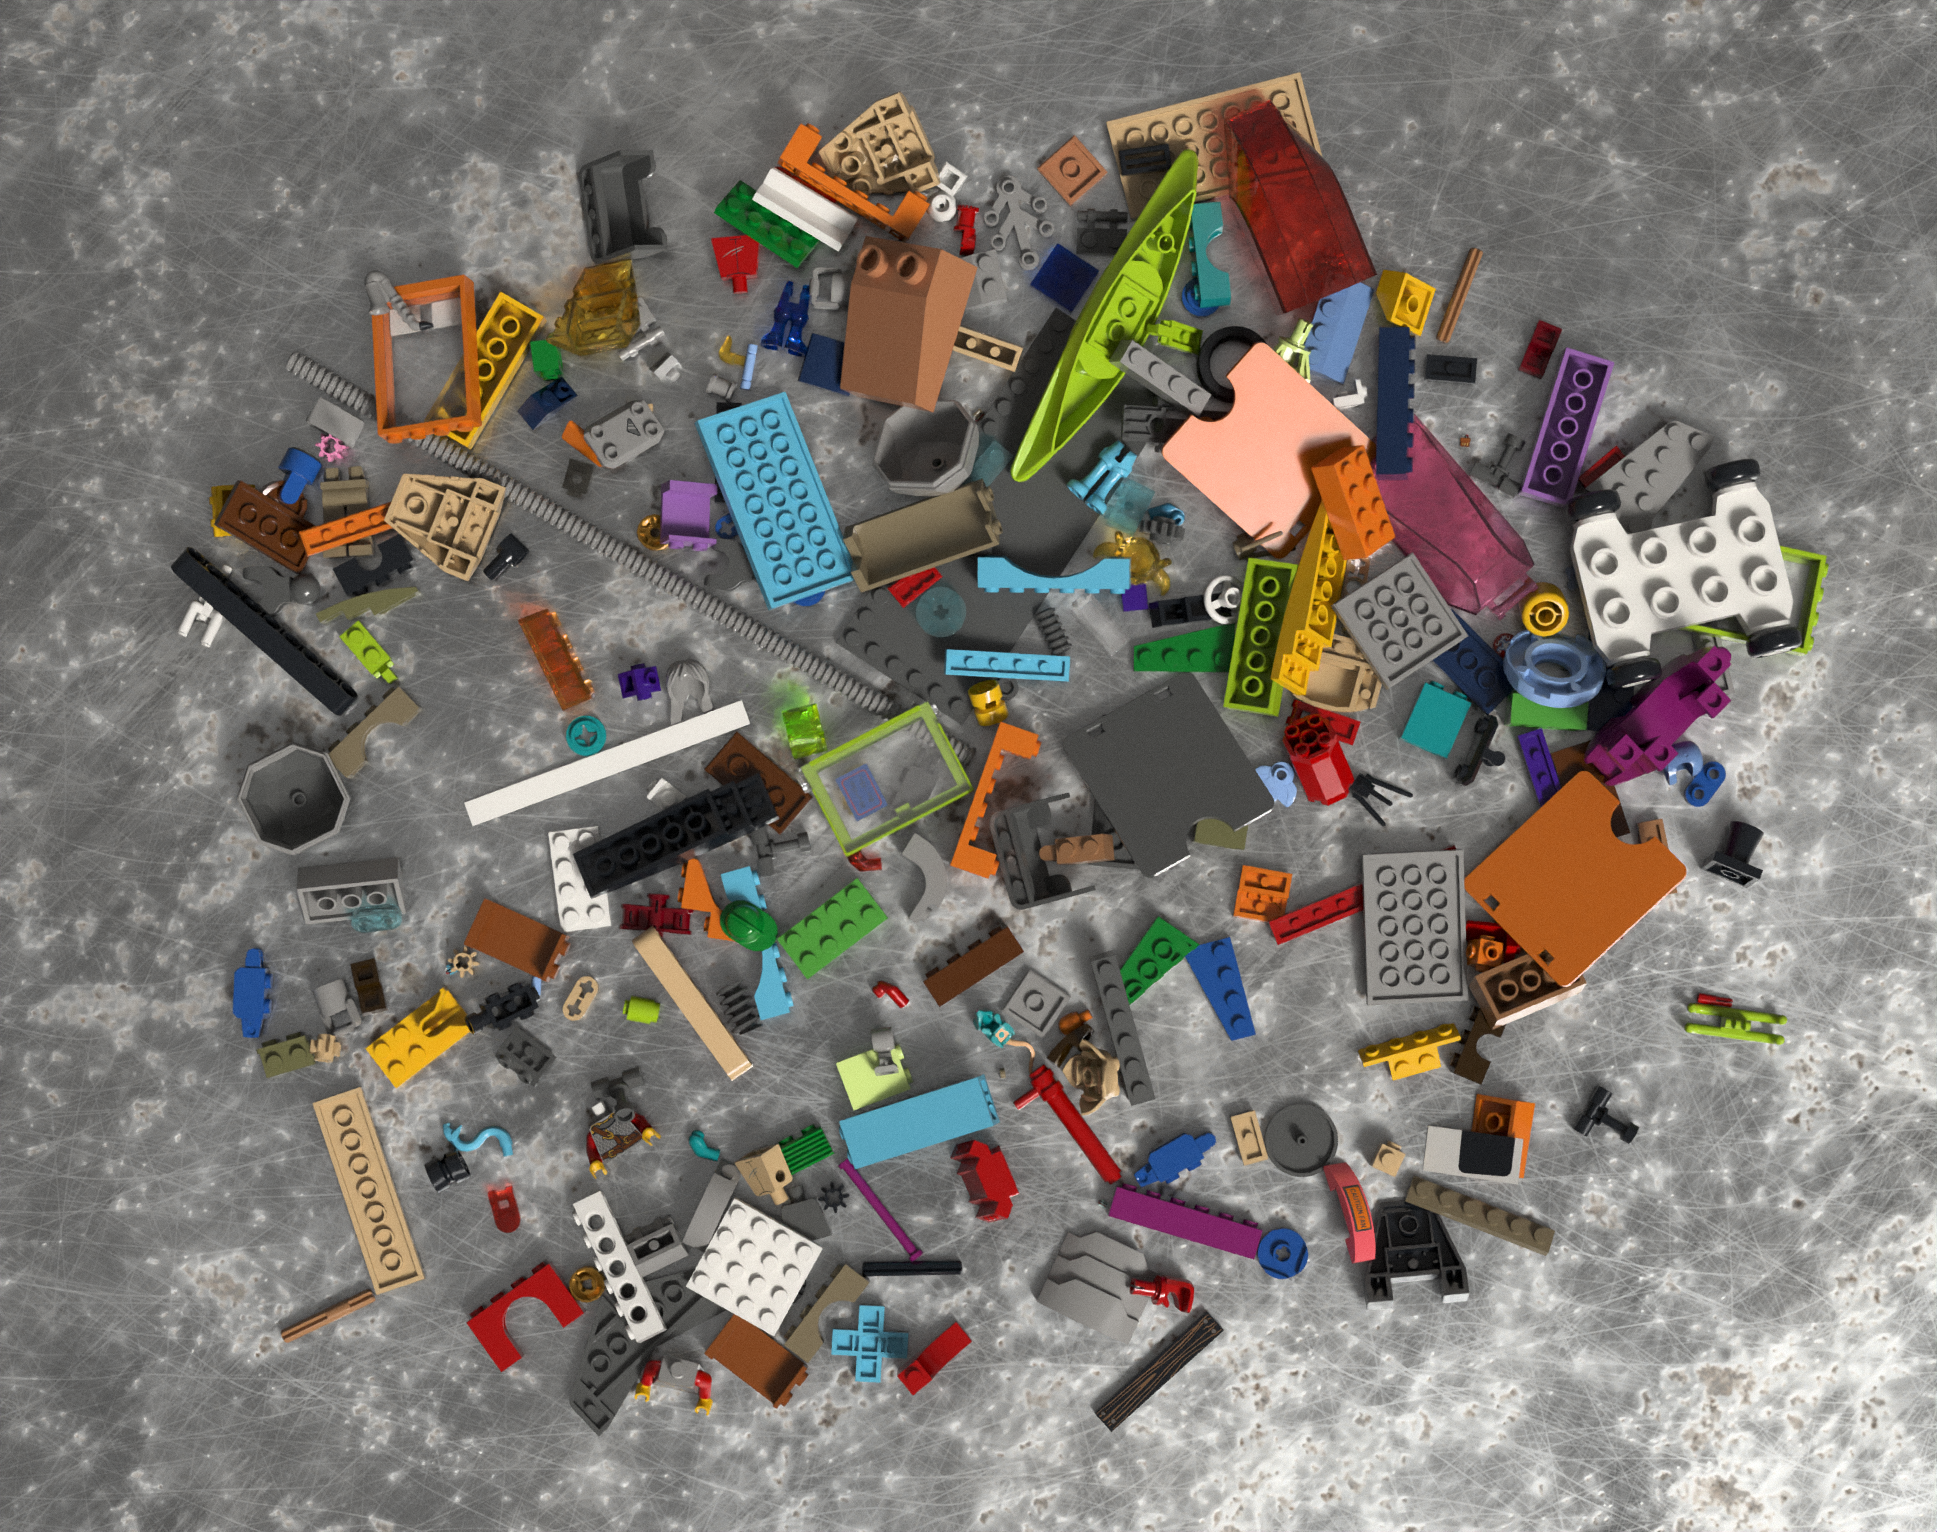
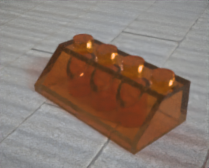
[518,608,595,713]

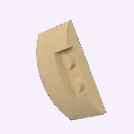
[1290,634,1382,712]

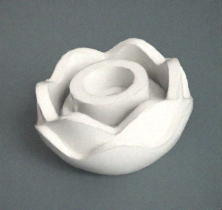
[927,191,958,222]

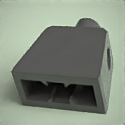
[781,1185,833,1240]

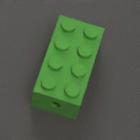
[777,878,888,979]

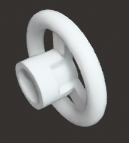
[1204,575,1244,625]

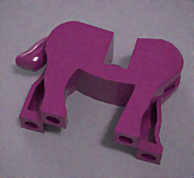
[1584,645,1732,786]

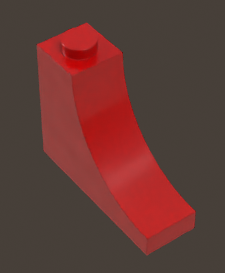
[897,1321,972,1395]

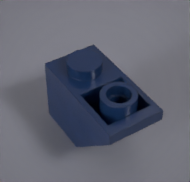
[517,377,578,430]

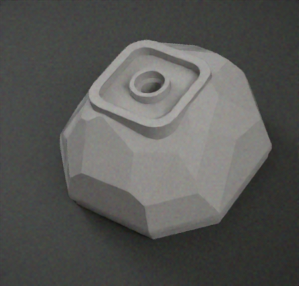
[872,400,979,496]

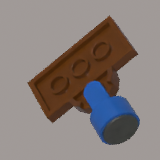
[214,447,322,574]

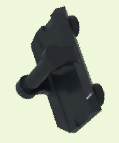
[1453,715,1505,787]

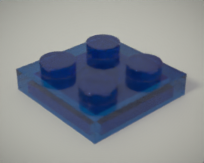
[1030,243,1099,314]

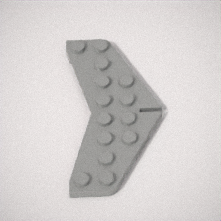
[1582,421,1715,534]

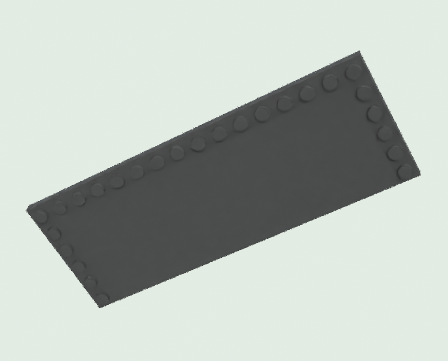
[836,308,1169,725]

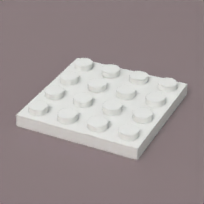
[686,1197,823,1336]

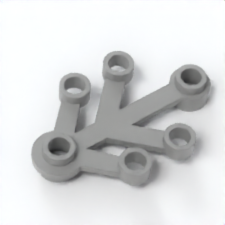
[984,175,1054,271]

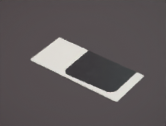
[1423,1125,1523,1185]

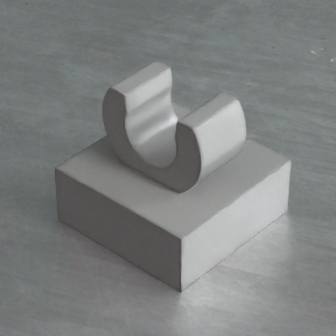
[649,352,681,382]

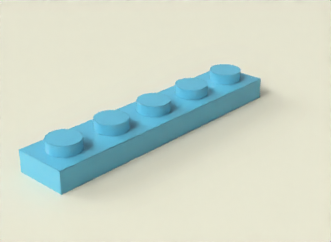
[944,649,1070,682]

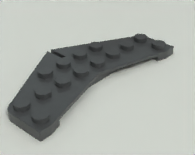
[569,1268,727,1436]

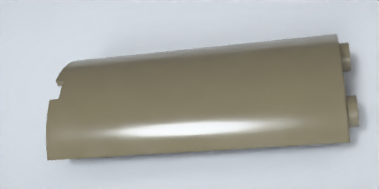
[843,478,1003,593]

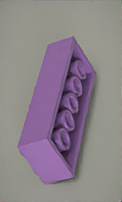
[1518,347,1615,509]

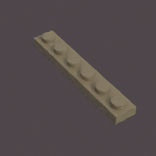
[1405,1176,1555,1256]

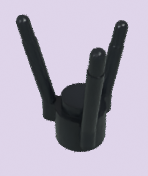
[1349,773,1413,827]

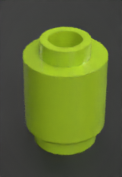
[622,995,660,1024]

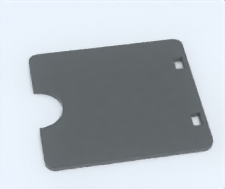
[1063,672,1274,878]

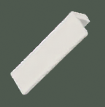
[752,167,858,252]

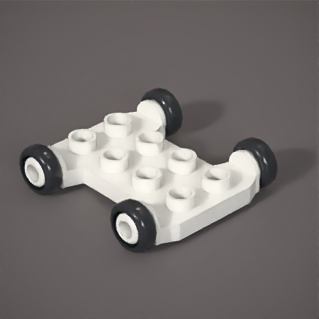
[1565,459,1802,689]

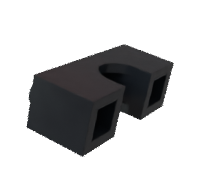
[333,534,417,597]

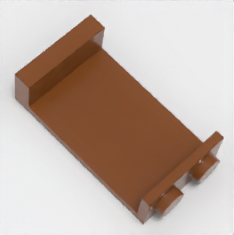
[464,898,571,982]
[704,1314,809,1409]

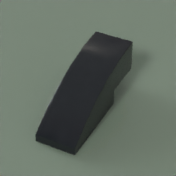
[1149,593,1232,628]

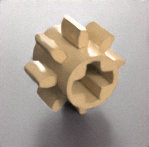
[448,946,480,978]
[309,1034,341,1063]

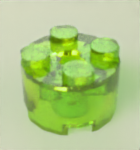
[782,703,828,760]

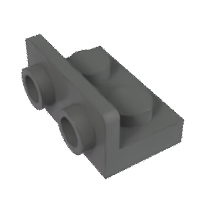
[495,1027,557,1086]

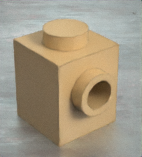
[1369,1140,1405,1177]

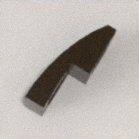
[350,958,388,1016]
[1047,1024,1095,1068]

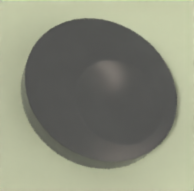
[1264,1103,1338,1177]

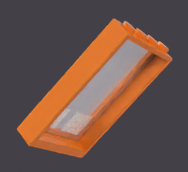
[372,274,482,444]

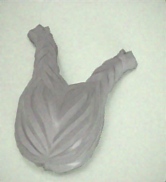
[666,659,714,727]

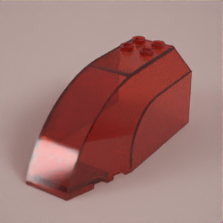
[1223,100,1377,315]

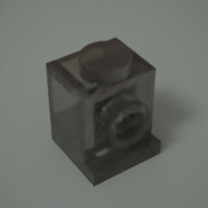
[562,458,596,499]

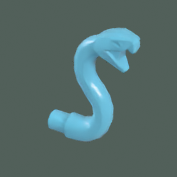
[443,1123,513,1157]

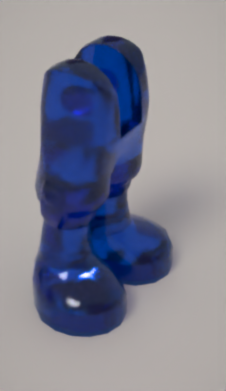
[760,281,811,357]

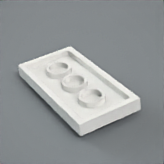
[548,826,612,932]

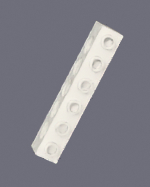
[572,1191,667,1343]

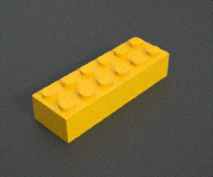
[424,291,547,450]

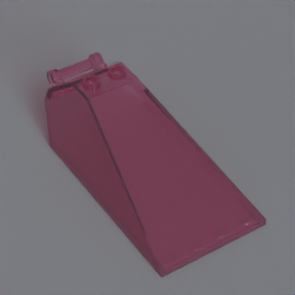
[1370,413,1538,621]

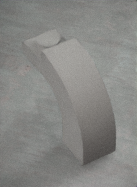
[902,833,947,924]
[682,1159,742,1252]

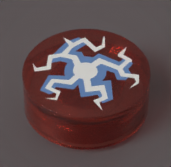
[1492,633,1514,659]

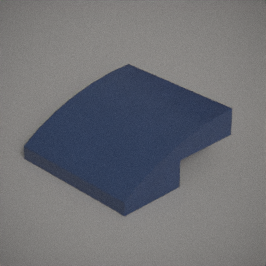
[798,333,850,397]

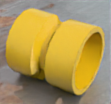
[968,680,1009,726]

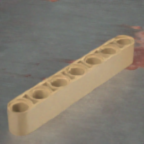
[632,926,753,1081]

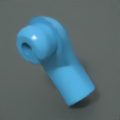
[1147,503,1185,526]

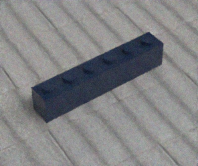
[1376,327,1416,480]

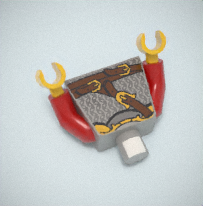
[586,1101,661,1179]
[634,1356,713,1416]

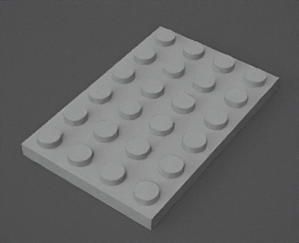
[1361,849,1468,1006]

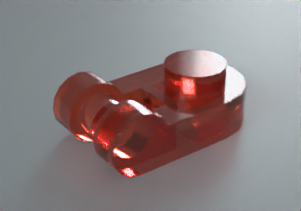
[488,1185,521,1233]

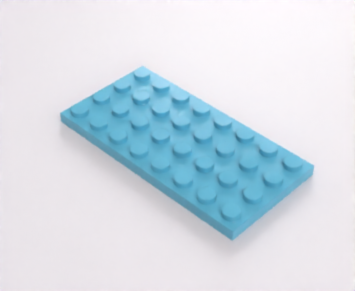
[694,392,854,611]

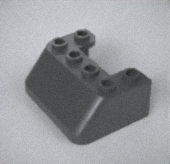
[579,150,668,264]

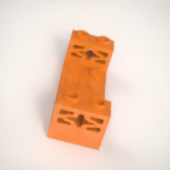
[777,123,930,243]
[950,721,1042,879]

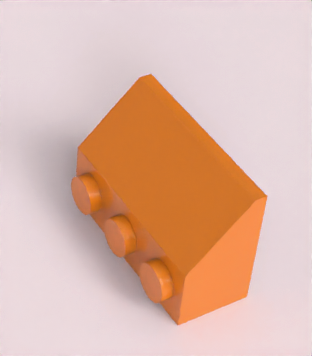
[1471,1094,1535,1178]

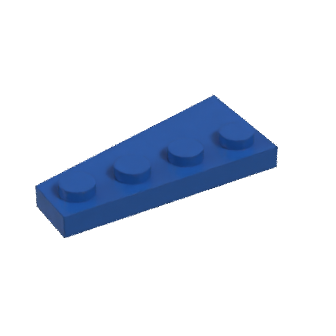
[1185,937,1256,1041]

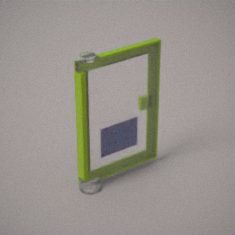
[794,701,975,857]

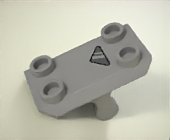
[584,400,664,469]

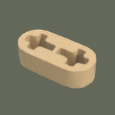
[563,976,599,1021]

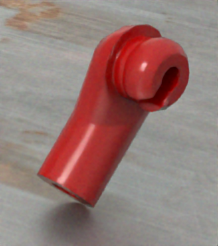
[872,980,909,1008]

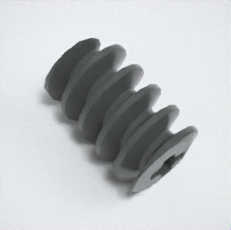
[716,979,763,1035]

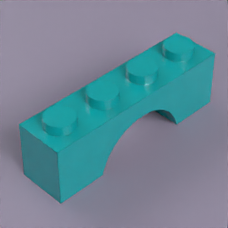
[1188,202,1231,308]

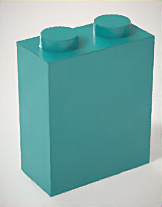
[1398,681,1471,759]

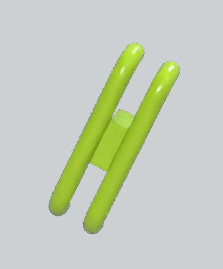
[1684,1003,1787,1045]

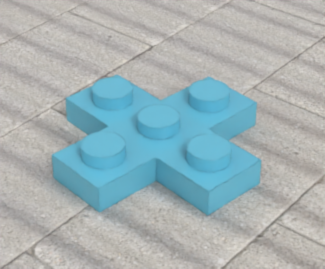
[831,1304,909,1383]

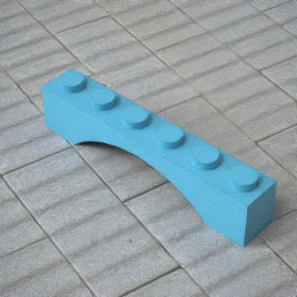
[978,555,1131,594]
[721,866,794,1020]

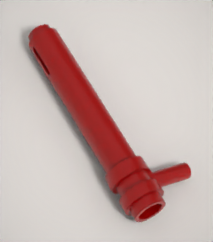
[1013,1064,1122,1185]

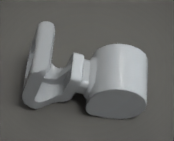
[871,1027,899,1076]

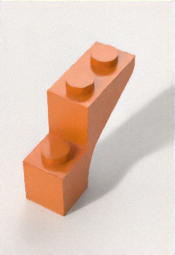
[677,859,736,942]

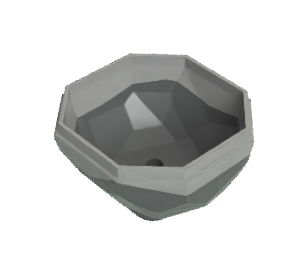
[237,742,351,856]

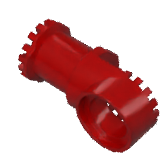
[953,205,979,256]

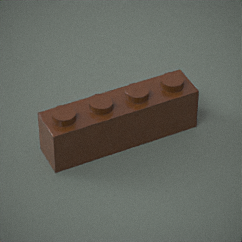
[923,925,1024,1007]

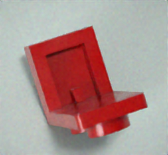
[1466,920,1521,963]

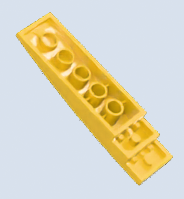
[1270,500,1347,695]

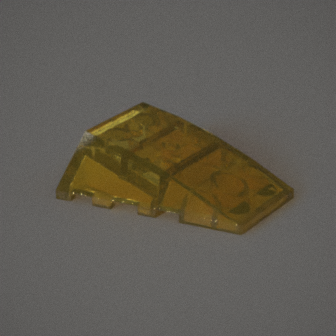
[546,258,641,357]

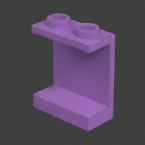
[660,480,717,551]

